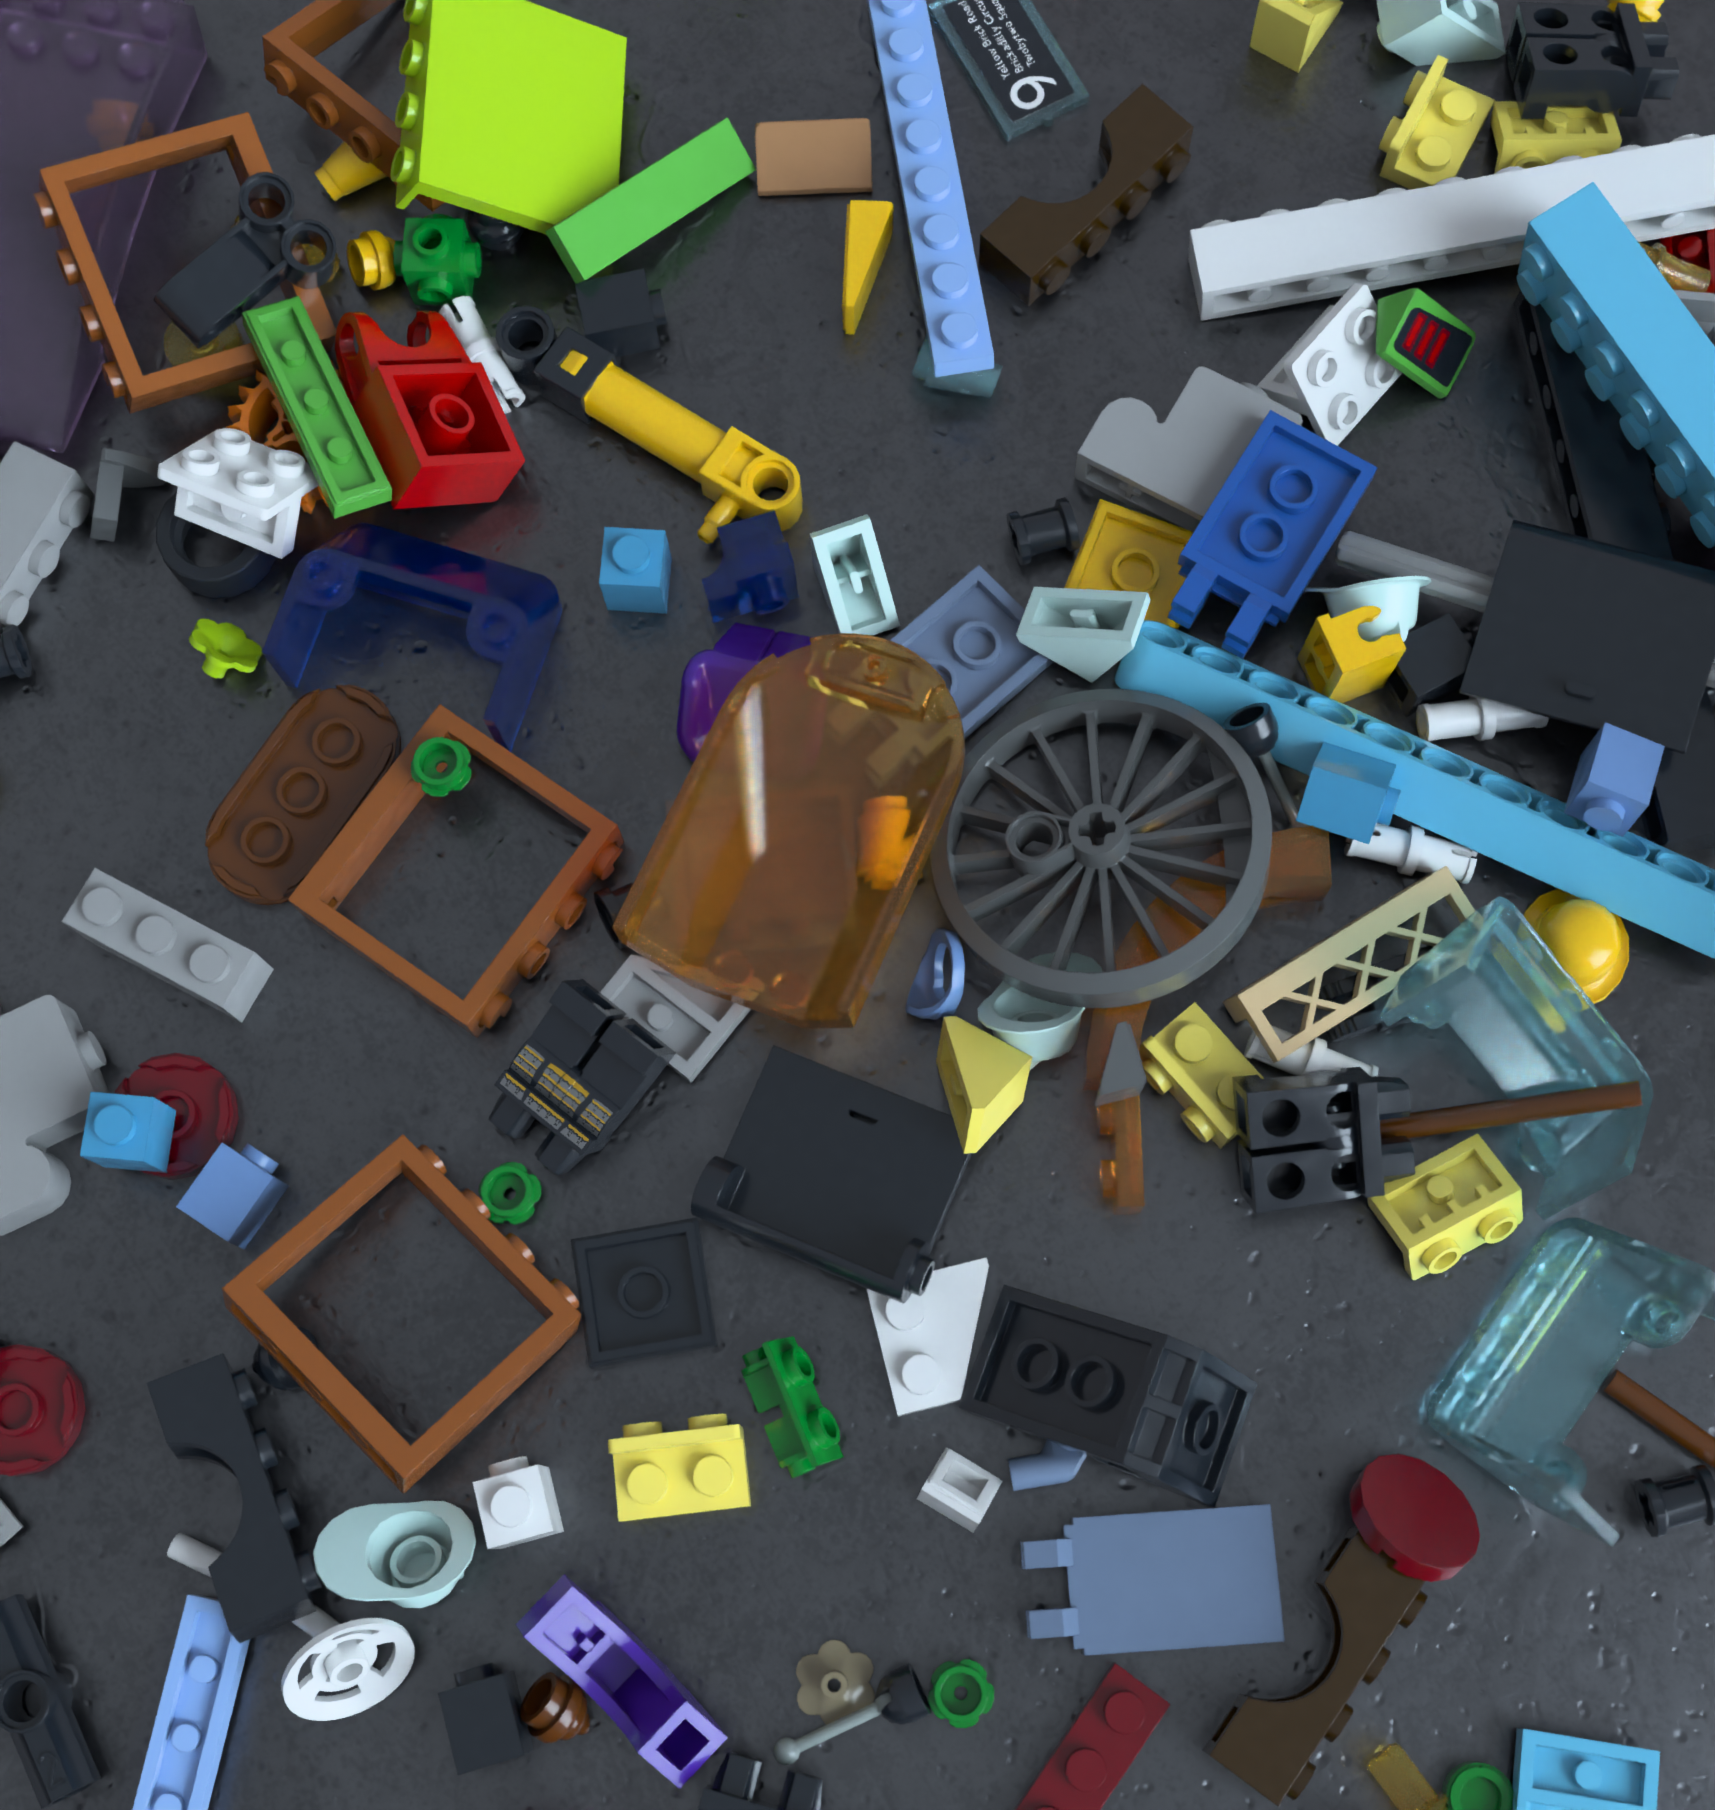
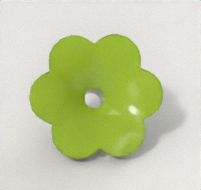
[189,618,263,679]

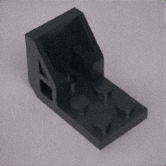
[959,1285,1258,1508]

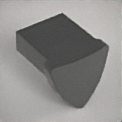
[90,448,165,542]

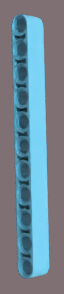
[1114,620,1715,959]

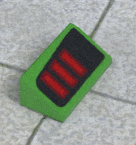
[1376,288,1476,399]

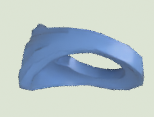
[905,928,965,1020]

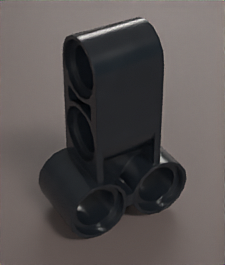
[154,172,337,348]

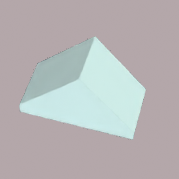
[810,514,900,645]
[1016,587,1151,683]

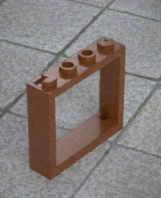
[262,0,445,212]
[32,112,336,414]
[288,704,624,1038]
[222,1134,581,1494]

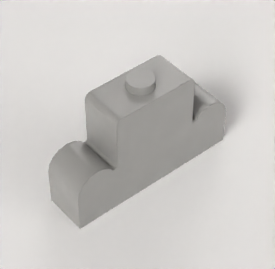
[1074,366,1303,532]
[0,995,110,1236]

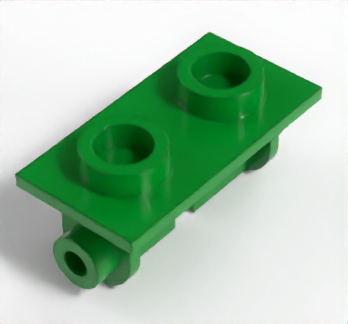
[741,1336,844,1479]

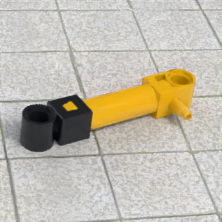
[496,306,803,544]

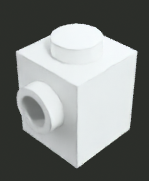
[473,1456,564,1549]

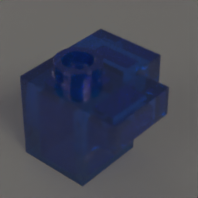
[702,510,799,623]

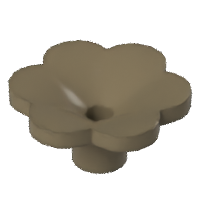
[796,1640,875,1725]

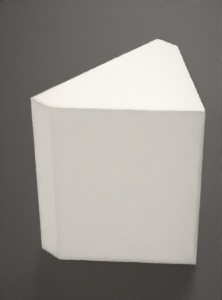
[917,1447,1002,1533]

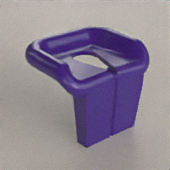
[676,622,827,784]

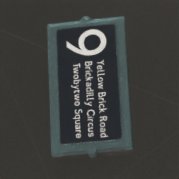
[928,0,1090,141]

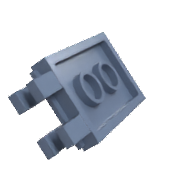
[823,565,1054,793]
[1020,1504,1285,1656]

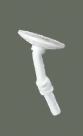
[167,1532,415,1721]

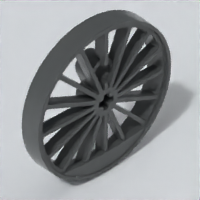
[930,689,1272,1008]

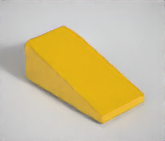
[842,200,894,334]

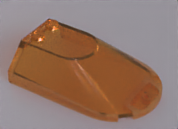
[613,633,965,1029]

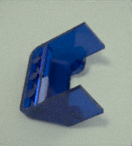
[262,523,562,752]

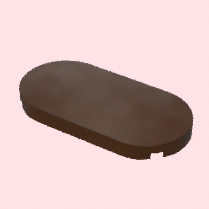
[205,685,401,905]

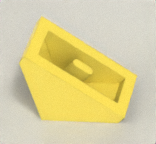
[1249,0,1344,73]
[936,1016,1032,1154]

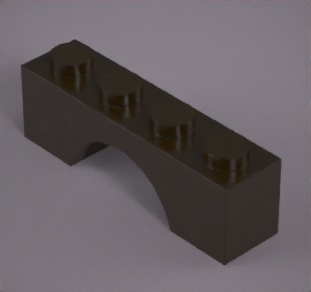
[979,83,1193,307]
[1203,1527,1428,1807]

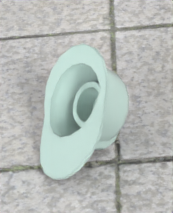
[1305,576,1431,642]
[977,952,1102,1070]
[313,1501,476,1608]

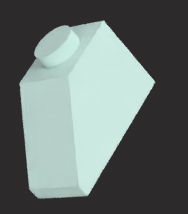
[1376,0,1506,66]

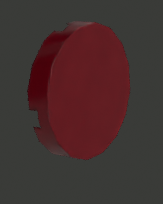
[114,1053,239,1180]
[0,1344,86,1477]
[1349,1454,1480,1582]

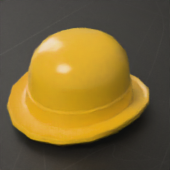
[1516,888,1629,1009]

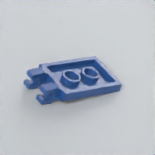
[1168,410,1378,659]

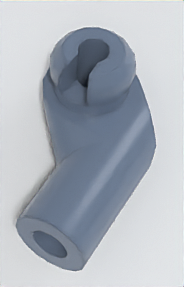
[1008,1440,1087,1491]

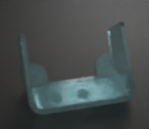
[1380,897,1653,1220]
[1427,1217,1715,1547]

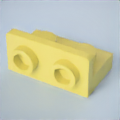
[1378,55,1495,190]
[1490,101,1622,173]
[1138,1002,1264,1149]
[1367,1133,1523,1280]
[608,1414,751,1522]

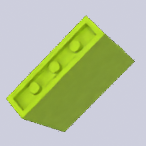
[391,0,627,235]

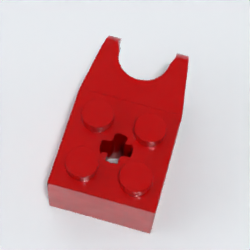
[335,311,526,509]

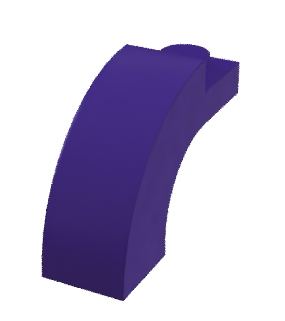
[516,1574,728,1789]

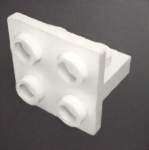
[1257,283,1402,446]
[157,428,319,559]

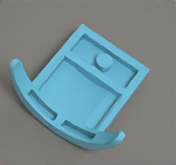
[1512,1728,1660,1810]

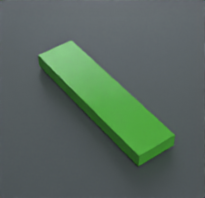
[545,117,756,284]
[242,296,392,519]

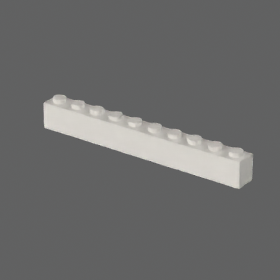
[1188,134,1715,321]

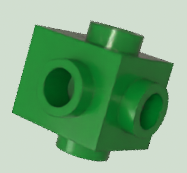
[393,214,481,305]

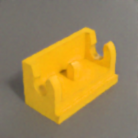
[1297,606,1407,703]

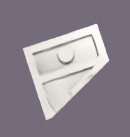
[866,1257,989,1417]

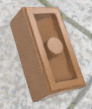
[755,118,872,196]

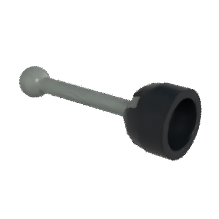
[1223,703,1312,842]
[773,1663,931,1765]

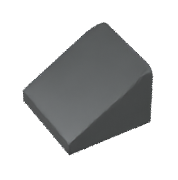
[1094,1021,1147,1106]

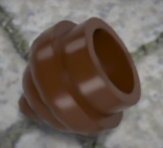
[520,1672,590,1744]

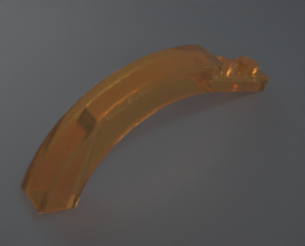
[1083,826,1332,1215]

